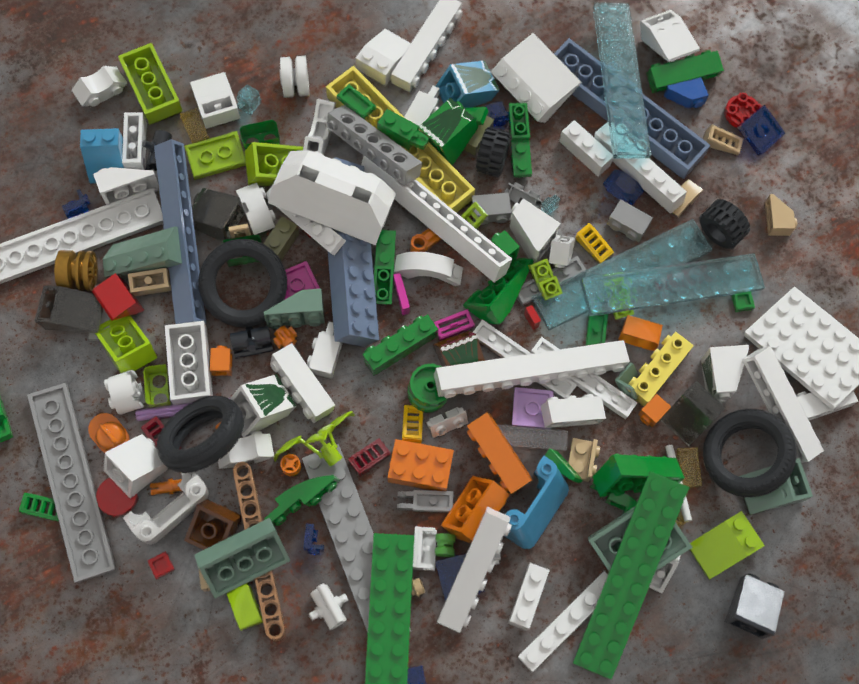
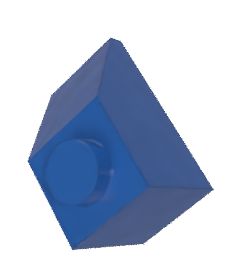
[664,77,709,108]

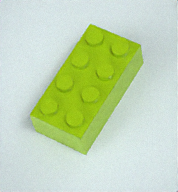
[118,43,183,125]

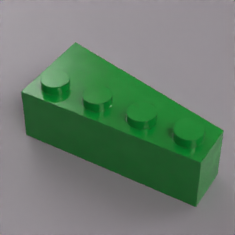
[592,454,685,497]

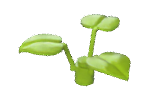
[273,411,355,467]

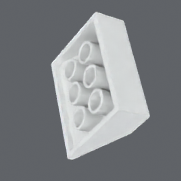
[491,33,582,123]

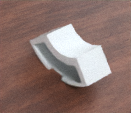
[72,66,127,107]
[236,183,276,235]
[218,431,274,469]

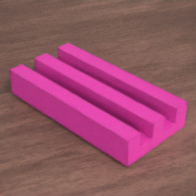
[393,273,410,316]
[434,309,475,341]

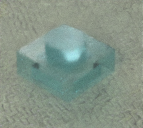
[541,194,561,215]

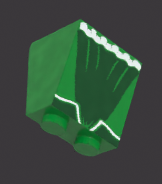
[419,98,478,165]

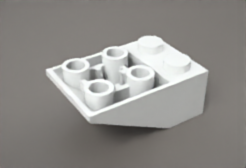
[640,10,700,62]
[190,72,240,129]

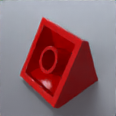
[92,273,144,321]

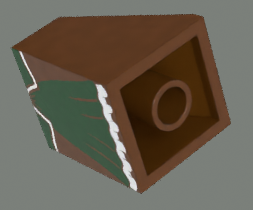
[433,331,485,367]

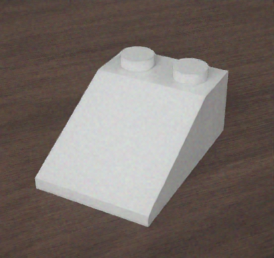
[356,29,411,86]
[93,167,159,205]

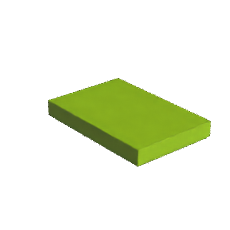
[184,131,246,180]

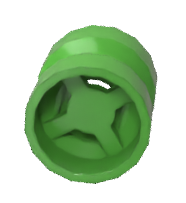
[435,534,455,557]

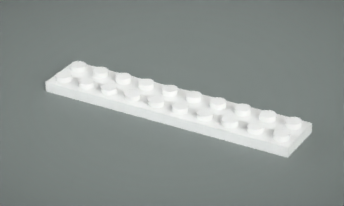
[0,188,163,284]

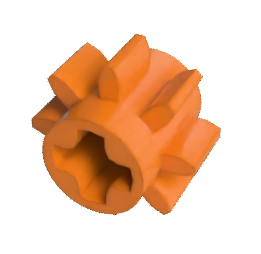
[273,326,297,349]

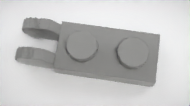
[397,490,453,513]

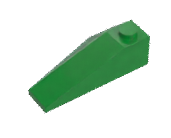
[463,258,534,324]

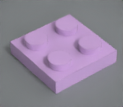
[512,387,553,430]

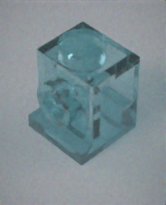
[237,85,261,115]

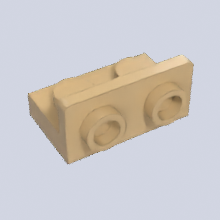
[568,438,600,482]

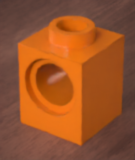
[210,346,233,376]
[638,394,671,428]

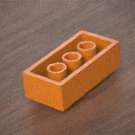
[466,413,533,494]

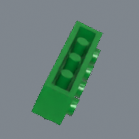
[646,50,724,93]
[363,314,438,376]

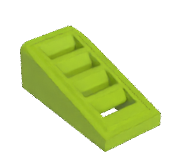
[461,202,488,229]

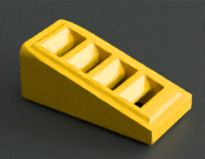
[575,223,614,265]
[402,405,423,444]

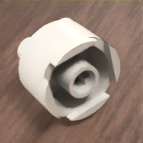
[104,370,145,415]

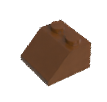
[184,499,242,550]

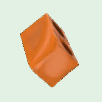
[618,315,663,351]

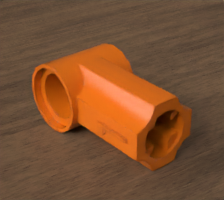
[410,228,442,252]

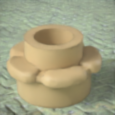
[412,578,425,598]

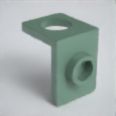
[615,363,638,400]

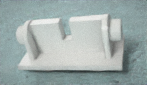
[426,407,468,438]

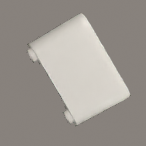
[123,472,209,545]

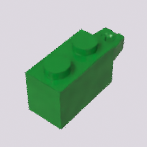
[377,109,429,150]

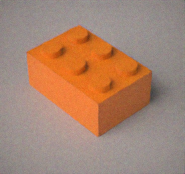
[388,439,454,491]
[441,476,510,543]

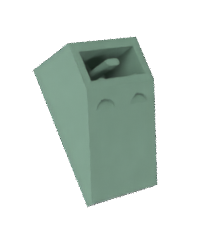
[264,289,325,329]
[739,458,813,515]

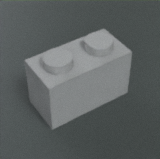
[471,193,511,225]
[607,200,653,242]

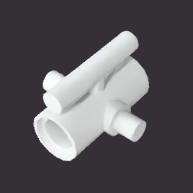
[309,583,348,630]

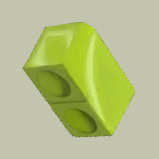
[143,364,171,408]
[226,582,263,630]

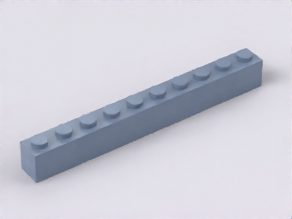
[154,139,206,324]

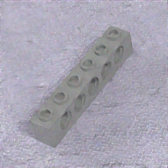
[327,105,422,186]

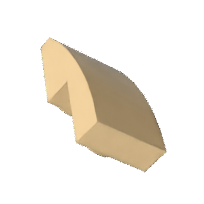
[672,179,703,218]

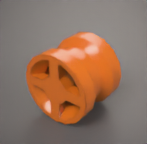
[280,454,301,477]

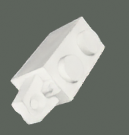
[404,86,440,131]
[307,322,342,379]

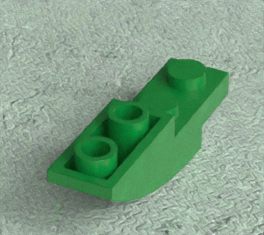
[509,103,532,178]
[374,230,396,305]
[264,475,340,527]

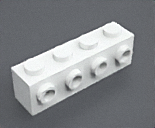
[270,343,335,424]

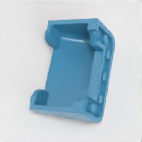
[503,456,569,549]

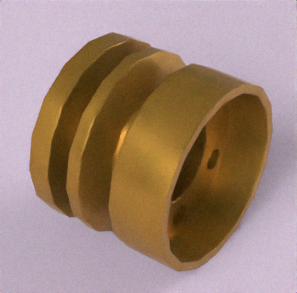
[54,250,98,291]

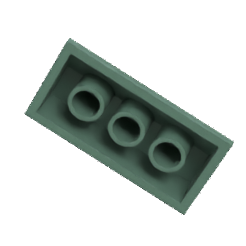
[103,226,182,280]
[194,518,290,598]

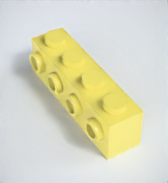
[628,331,694,406]

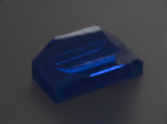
[603,169,644,206]

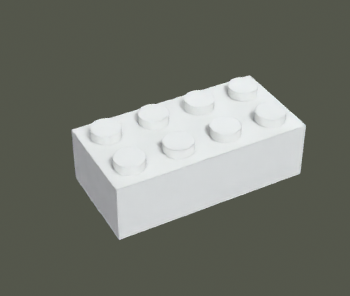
[165,321,213,405]

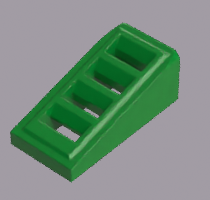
[545,448,583,483]
[19,492,59,522]

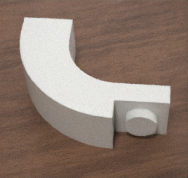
[303,99,336,155]
[394,252,463,286]

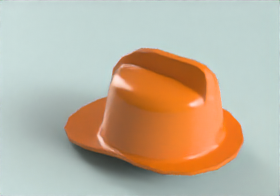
[88,413,129,453]

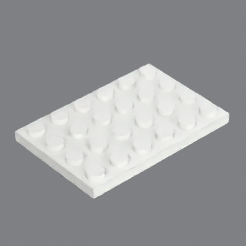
[744,286,859,410]

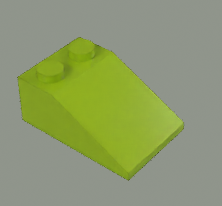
[245,142,303,186]
[92,316,157,374]
[689,511,765,580]

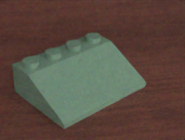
[588,507,692,571]

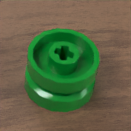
[407,364,448,413]

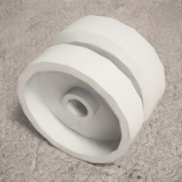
[280,56,309,98]

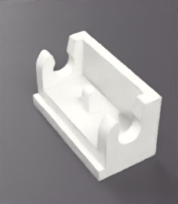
[413,526,437,571]

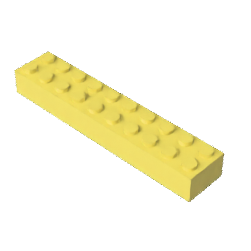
[326,66,475,213]

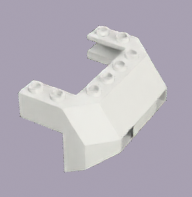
[268,150,396,245]

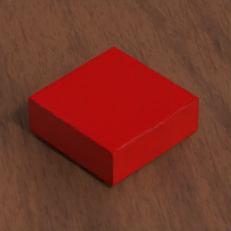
[524,305,541,330]
[147,551,175,579]

